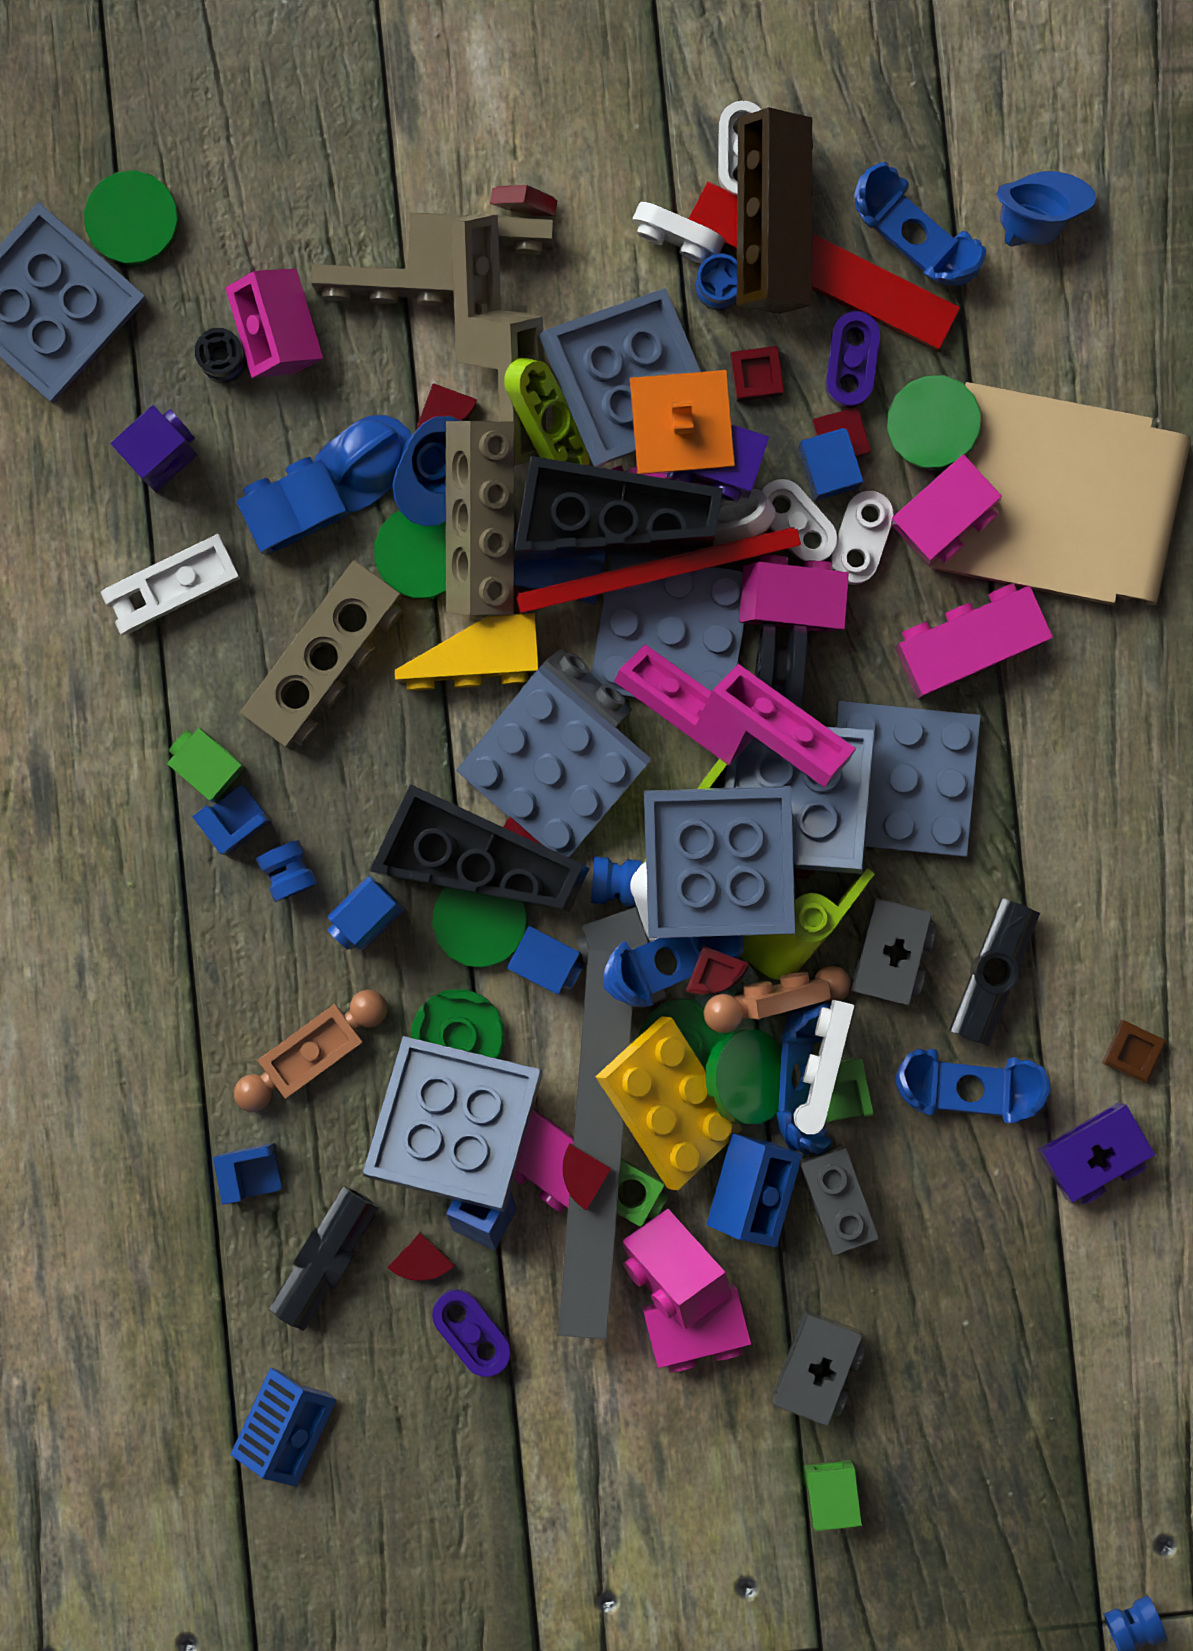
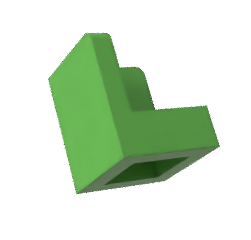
[825,1057,874,1122]
[804,1460,862,1531]

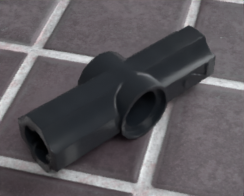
[949,898,1040,1046]
[269,1186,379,1331]

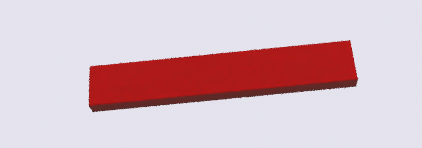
[688,181,960,352]
[516,527,801,613]

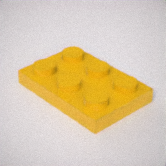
[595,1016,742,1191]

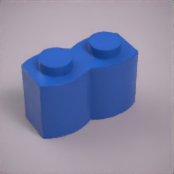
[236,457,350,556]
[327,875,405,950]

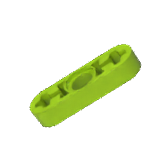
[504,358,590,466]

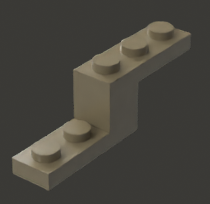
[311,212,553,306]
[451,213,546,466]

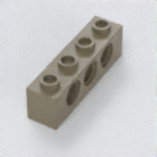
[446,421,514,615]
[239,560,403,749]

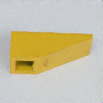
[395,613,539,691]

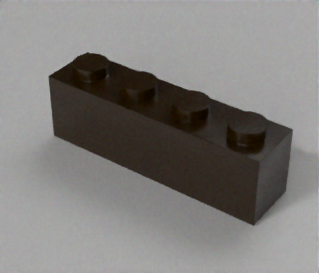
[737,107,813,314]

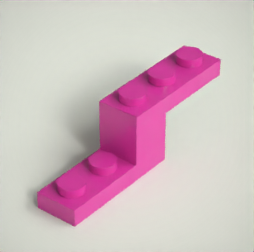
[614,644,856,787]

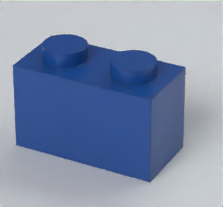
[706,1133,803,1247]

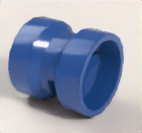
[695,254,737,310]
[256,840,318,902]
[591,856,642,907]
[1103,1595,1168,1651]

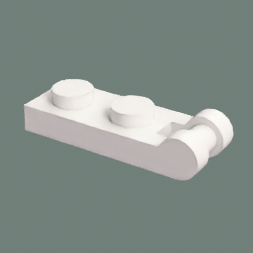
[100,534,240,636]
[793,1000,854,1134]

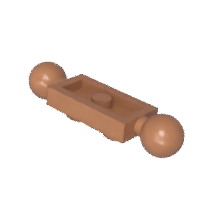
[704,965,851,1033]
[234,990,387,1112]

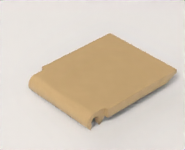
[927,382,1191,605]

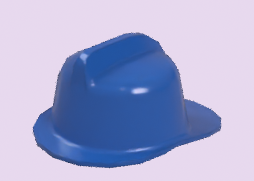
[996,171,1096,247]
[314,415,412,512]
[393,416,462,527]

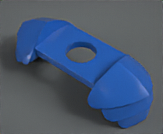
[854,162,987,286]
[604,935,744,1007]
[776,1002,831,1155]
[895,1049,1051,1123]

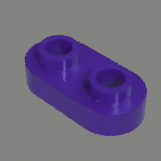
[825,311,880,408]
[432,1289,510,1377]

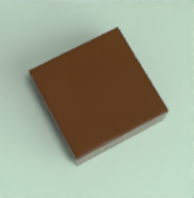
[1102,1020,1167,1084]

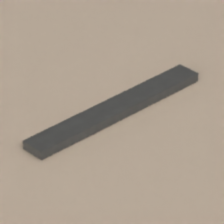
[558,948,632,1339]

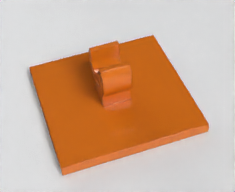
[630,370,735,475]

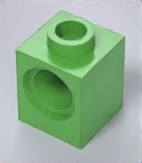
[167,727,247,803]
[616,1157,668,1227]

